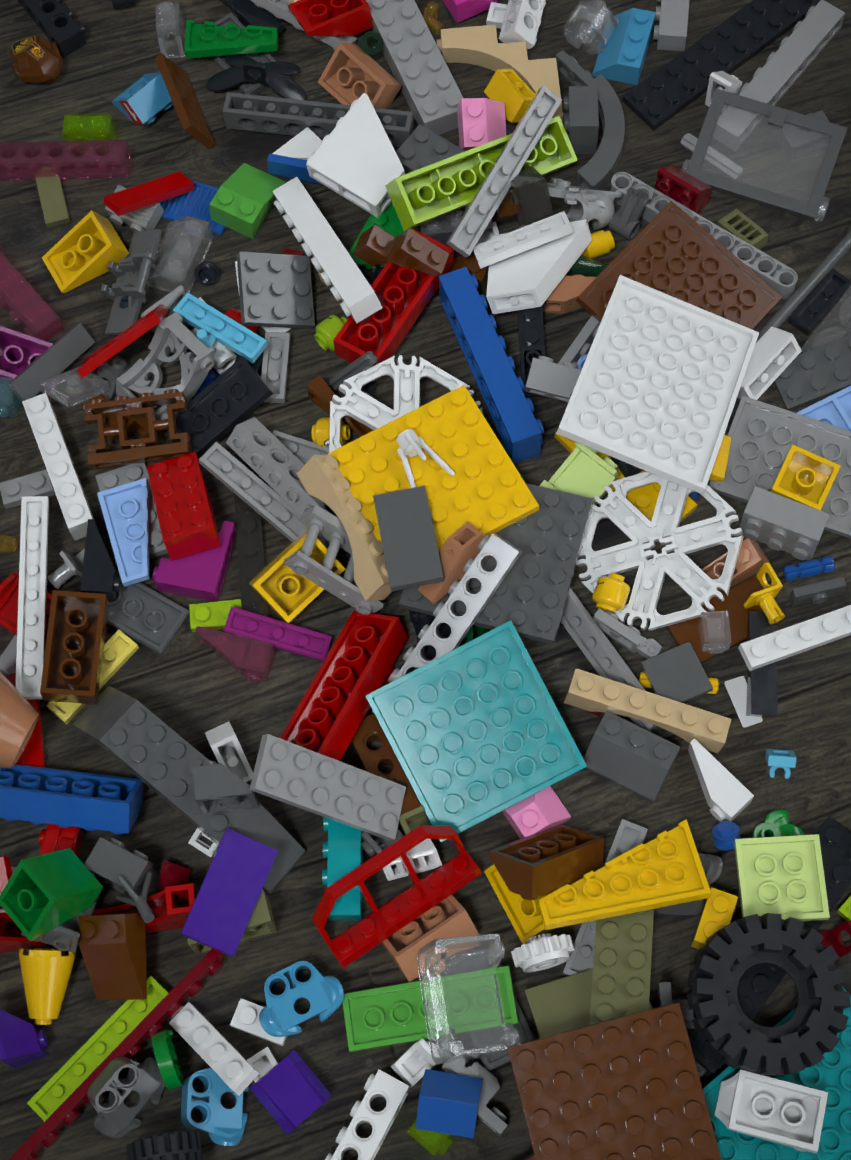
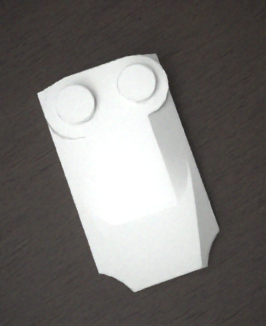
[714,1070,828,1153]

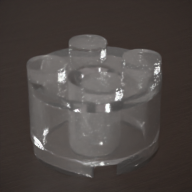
[564,0,619,54]

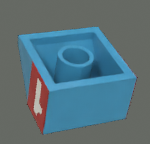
[111,72,173,125]

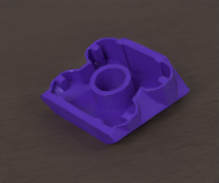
[250,1050,332,1134]

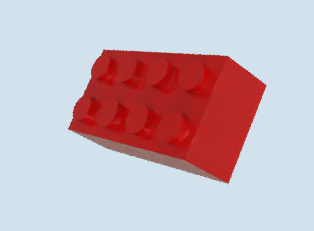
[147,452,221,561]

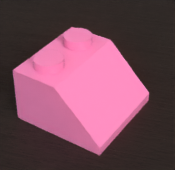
[457,98,506,151]

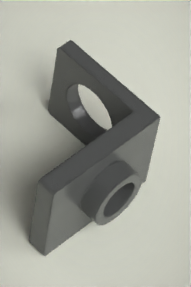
[92,356,133,400]

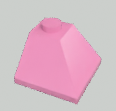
[502,786,571,839]

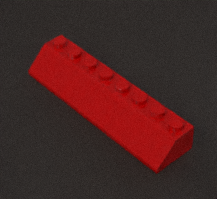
[280,611,408,761]

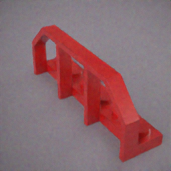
[312,825,482,968]

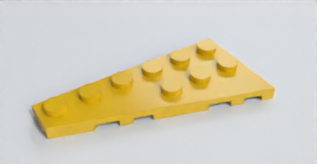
[538,819,711,930]

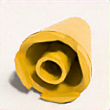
[19,948,76,1025]

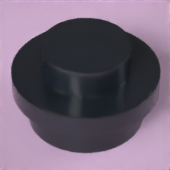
[195,261,219,286]

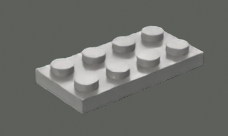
[95,462,168,559]

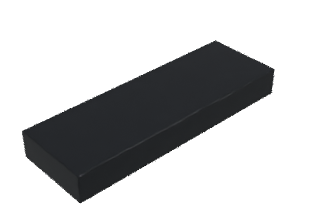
[788,269,851,336]

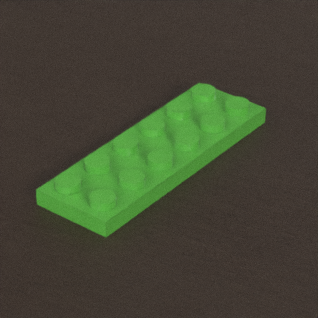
[343,966,519,1053]

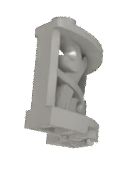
[116,312,216,420]

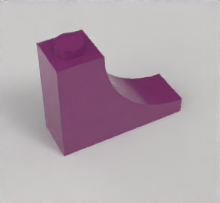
[152,521,237,602]

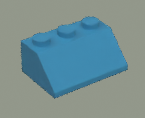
[593,8,656,85]

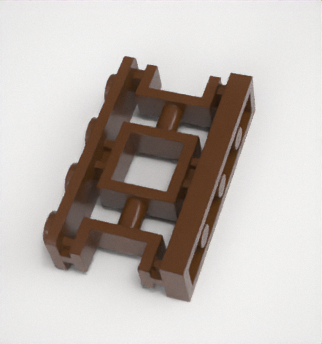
[83,389,193,469]

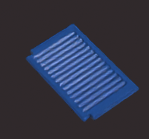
[159,174,226,236]

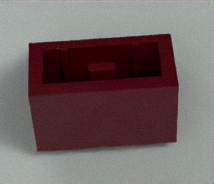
[655,164,712,214]

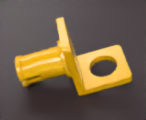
[744,562,785,624]

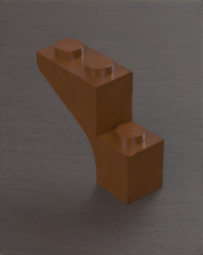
[353,225,449,276]

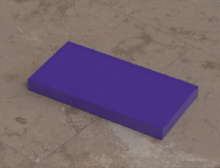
[180,828,278,957]

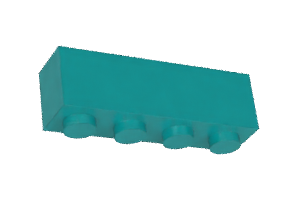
[322,817,363,921]

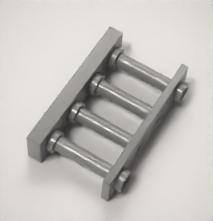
[283,504,384,615]

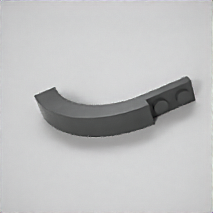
[556,50,625,190]

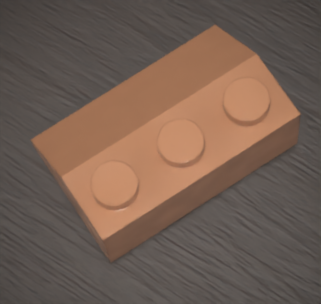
[318,43,402,109]
[381,895,479,982]

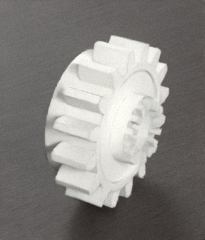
[511,933,574,973]

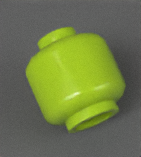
[314,315,347,351]

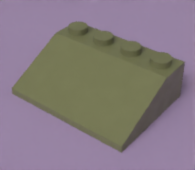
[524,969,652,1038]

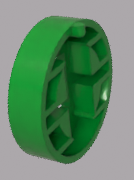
[151,1030,183,1090]

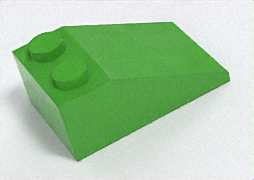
[209,163,286,239]

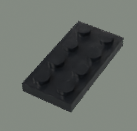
[175,356,273,458]

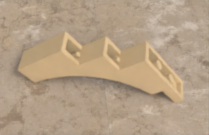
[436,25,563,123]

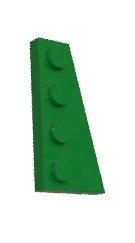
[185,20,278,59]

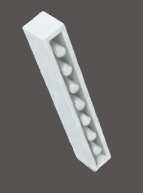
[272,177,382,323]

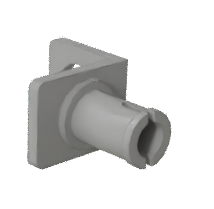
[47,549,85,589]

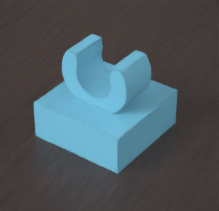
[765,749,796,779]

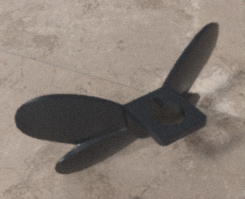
[206,54,307,101]

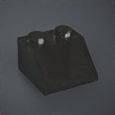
[510,166,554,227]

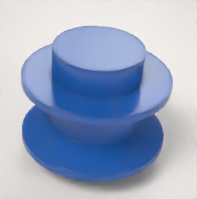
[712,821,741,850]

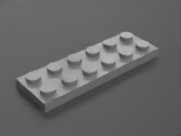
[249,734,406,840]

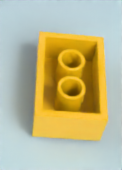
[249,530,345,623]

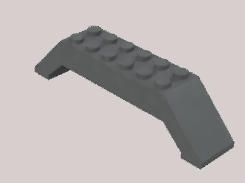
[73,686,306,893]

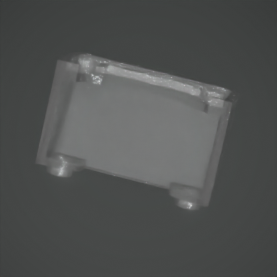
[417,934,519,1064]

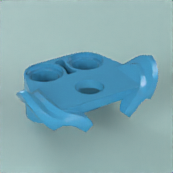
[259,961,344,1037]
[181,1068,249,1146]

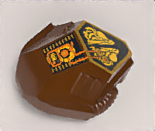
[10,35,63,85]

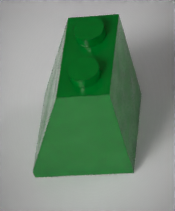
[0,848,103,941]

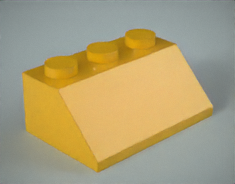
[484,864,563,944]

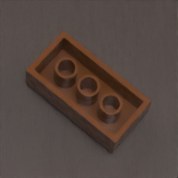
[40,590,109,705]

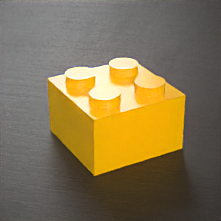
[770,444,841,511]

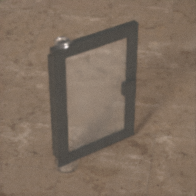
[682,88,848,222]

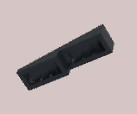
[219,0,284,33]
[746,610,778,718]

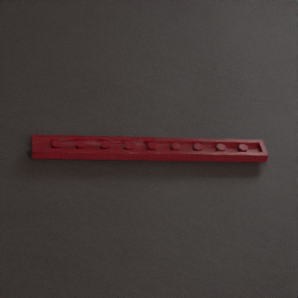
[8,949,225,1160]

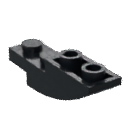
[518,305,546,397]

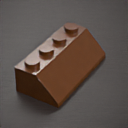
[489,824,604,900]

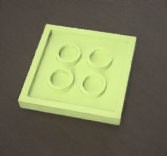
[734,834,830,921]

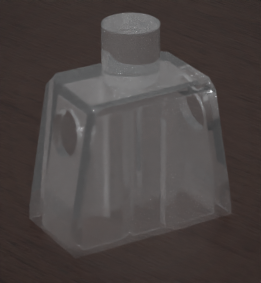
[156,2,185,58]

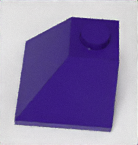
[0,1009,48,1068]

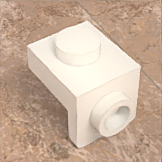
[391,1038,441,1088]

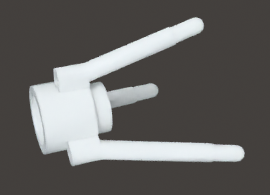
[396,429,455,488]

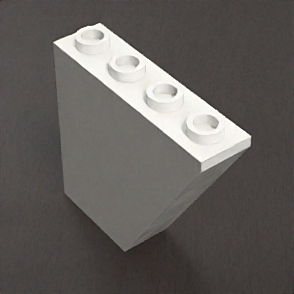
[306,93,405,218]
[486,219,592,314]

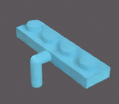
[173,292,268,363]

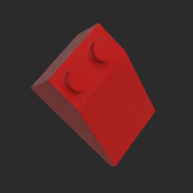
[288,0,373,36]

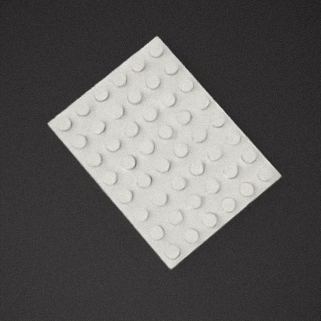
[556,275,759,494]

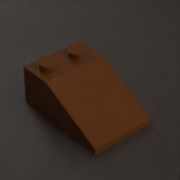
[78,913,147,1000]

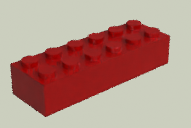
[333,228,454,368]

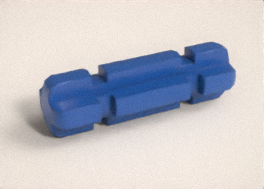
[783,556,835,581]

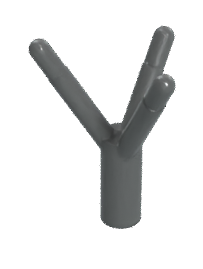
[116,872,155,923]

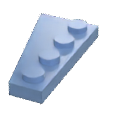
[97,478,149,587]

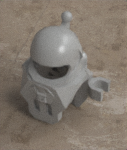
[539,178,622,230]

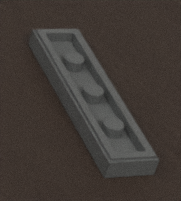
[7,323,95,404]

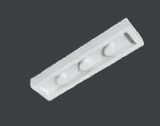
[473,211,573,269]
[169,1002,259,1095]

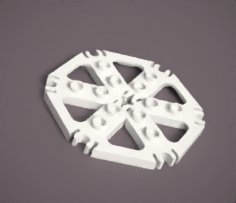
[329,355,482,453]
[576,471,744,631]

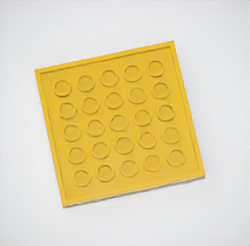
[328,385,539,552]

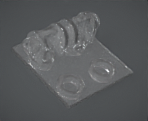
[420,210,465,235]

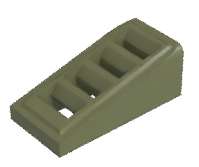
[717,209,769,249]

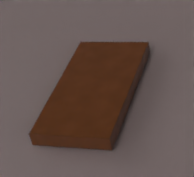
[155,53,216,149]
[666,576,784,664]

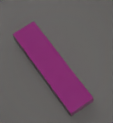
[223,606,332,662]

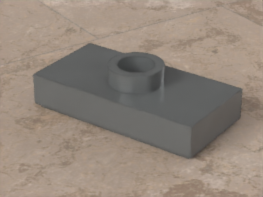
[789,577,847,607]

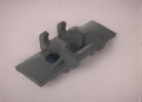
[100,229,162,336]

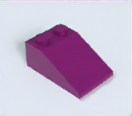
[0,326,61,394]

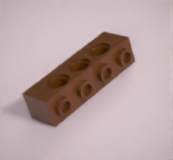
[351,714,421,826]

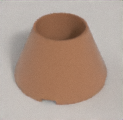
[0,671,39,768]

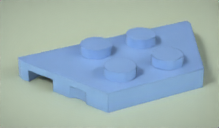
[797,386,851,431]

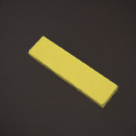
[46,629,139,725]

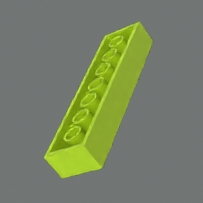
[385,116,577,231]

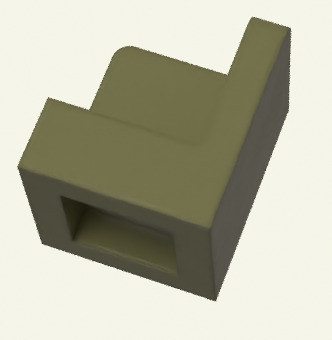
[399,806,430,836]

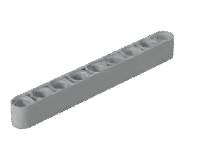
[610,172,798,299]

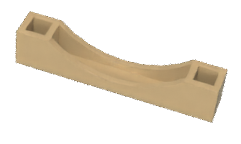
[297,455,391,601]
[564,668,731,753]

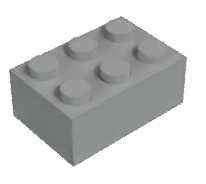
[739,486,830,560]

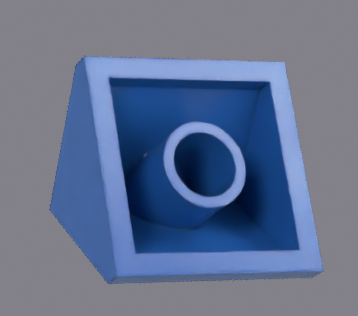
[416,1069,483,1139]

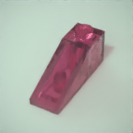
[196,626,276,682]

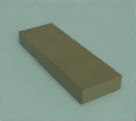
[33,160,70,228]

